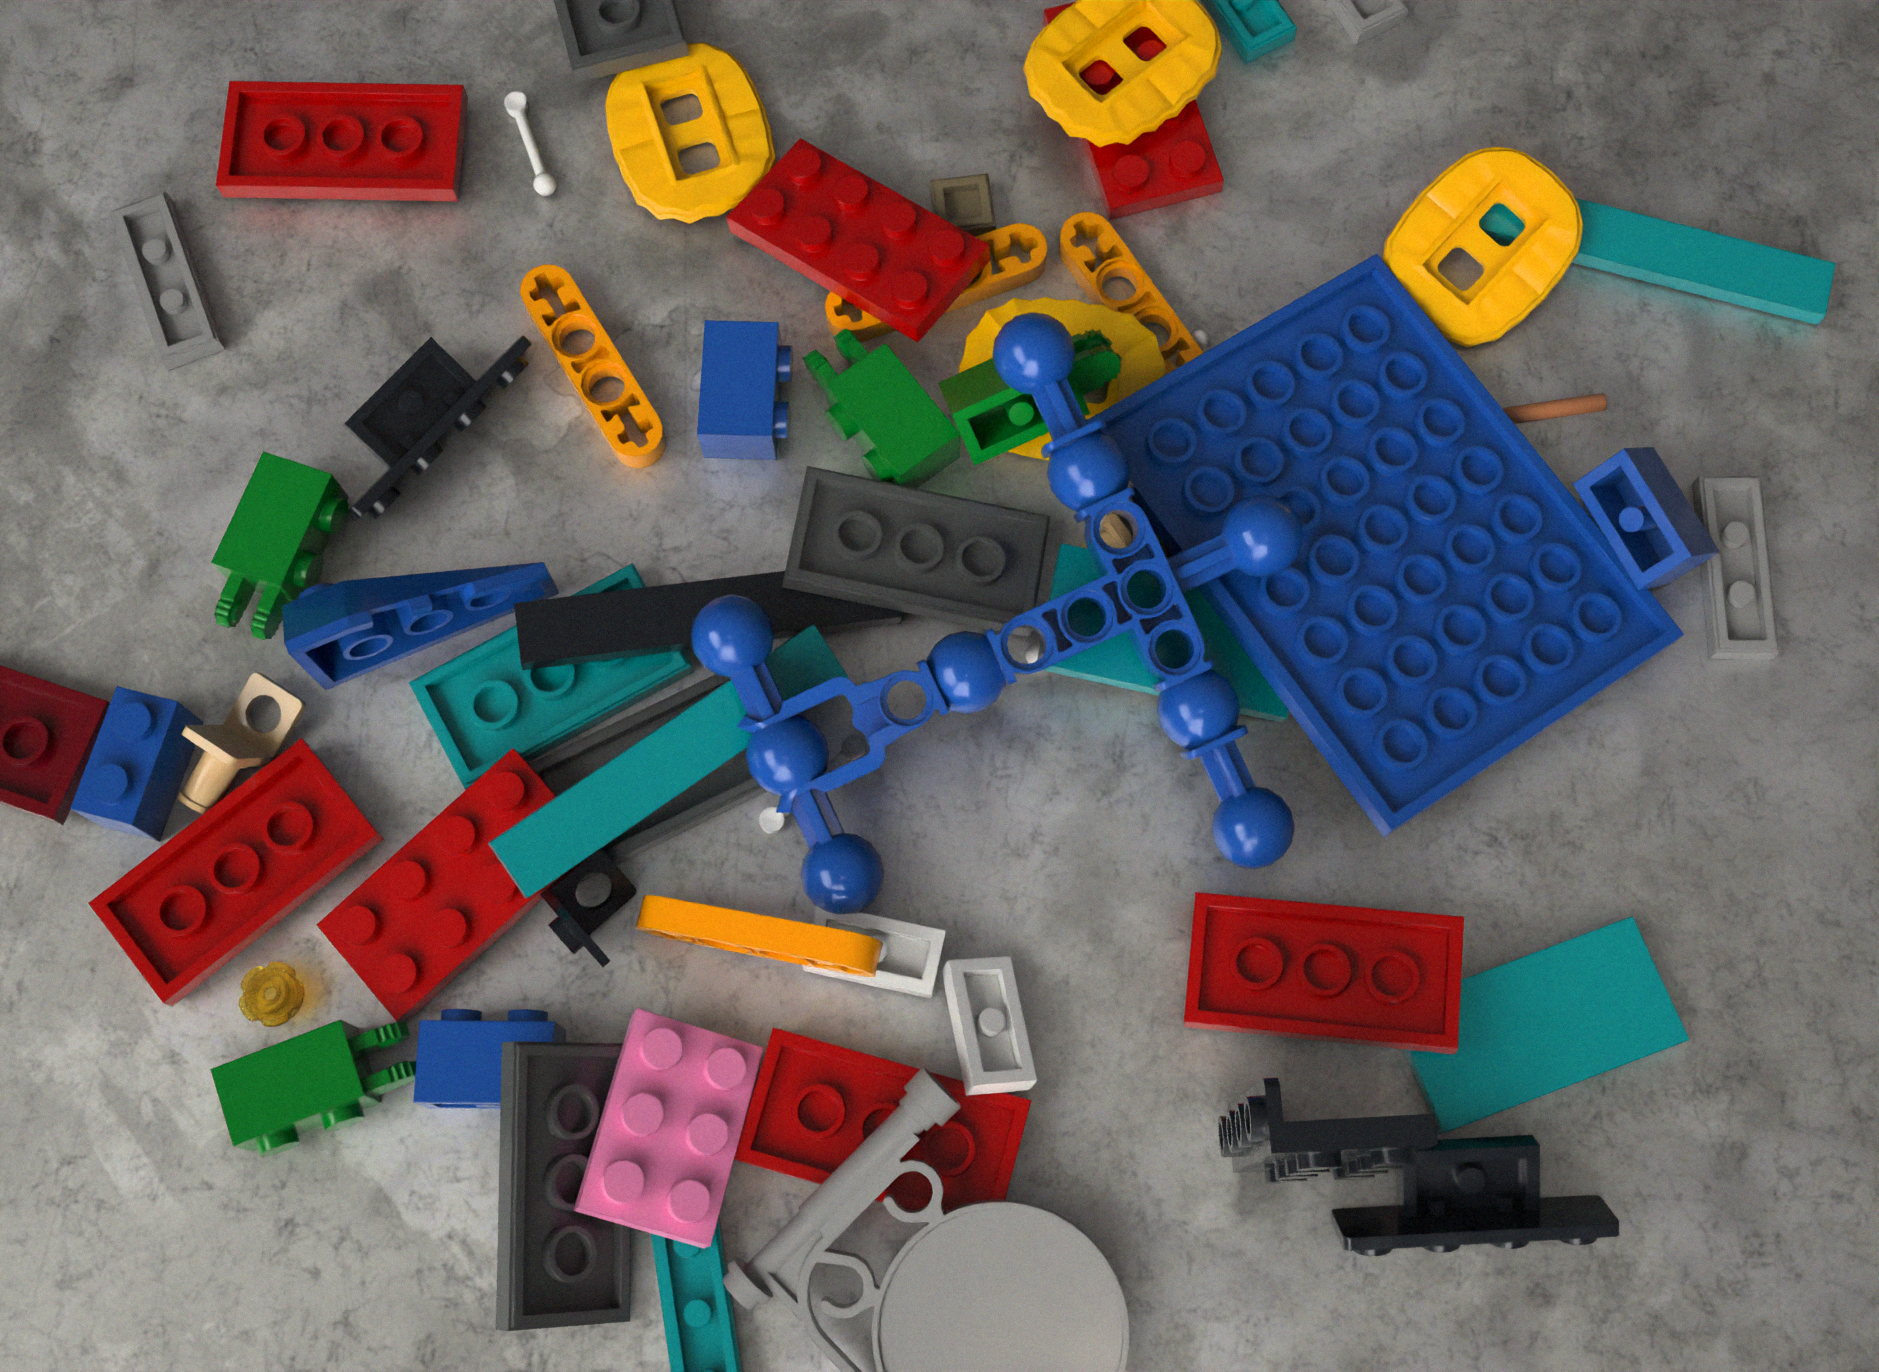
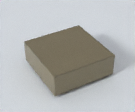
[930,173,996,237]

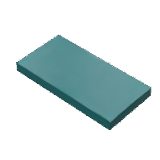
[1037,543,1288,723]
[408,563,694,790]
[1403,916,1689,1135]

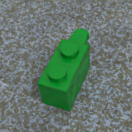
[802,328,960,488]
[938,328,1122,465]
[211,451,349,640]
[210,1019,416,1157]

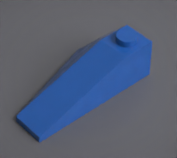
[282,562,560,691]

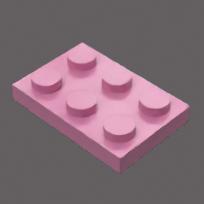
[573,1008,764,1249]

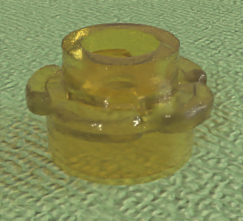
[239,961,305,1027]

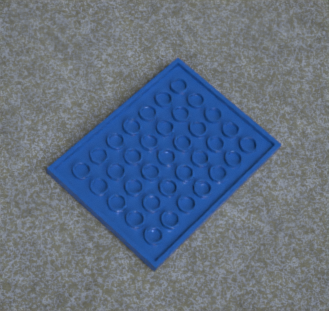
[1087,254,1684,838]

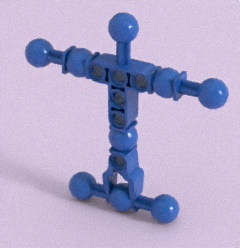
[690,312,1303,915]

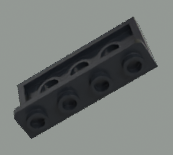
[1218,1078,1438,1184]

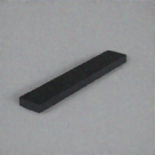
[514,571,902,670]

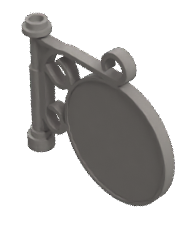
[722,1067,1130,1372]

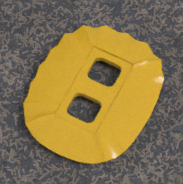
[1023,0,1223,147]
[605,42,777,224]
[1382,147,1583,348]
[959,297,1166,460]

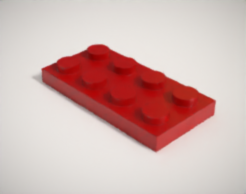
[1043,2,1224,221]
[216,81,468,202]
[726,138,991,343]
[88,738,384,1007]
[316,748,563,1023]
[1184,892,1464,1054]
[734,1027,1032,1212]

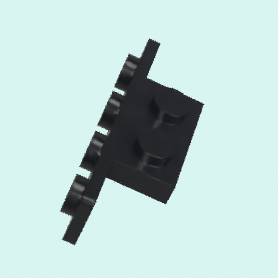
[342,335,532,521]
[1332,1135,1619,1256]

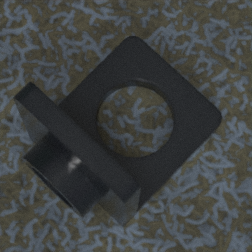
[540,848,637,967]

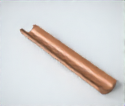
[1502,393,1607,424]

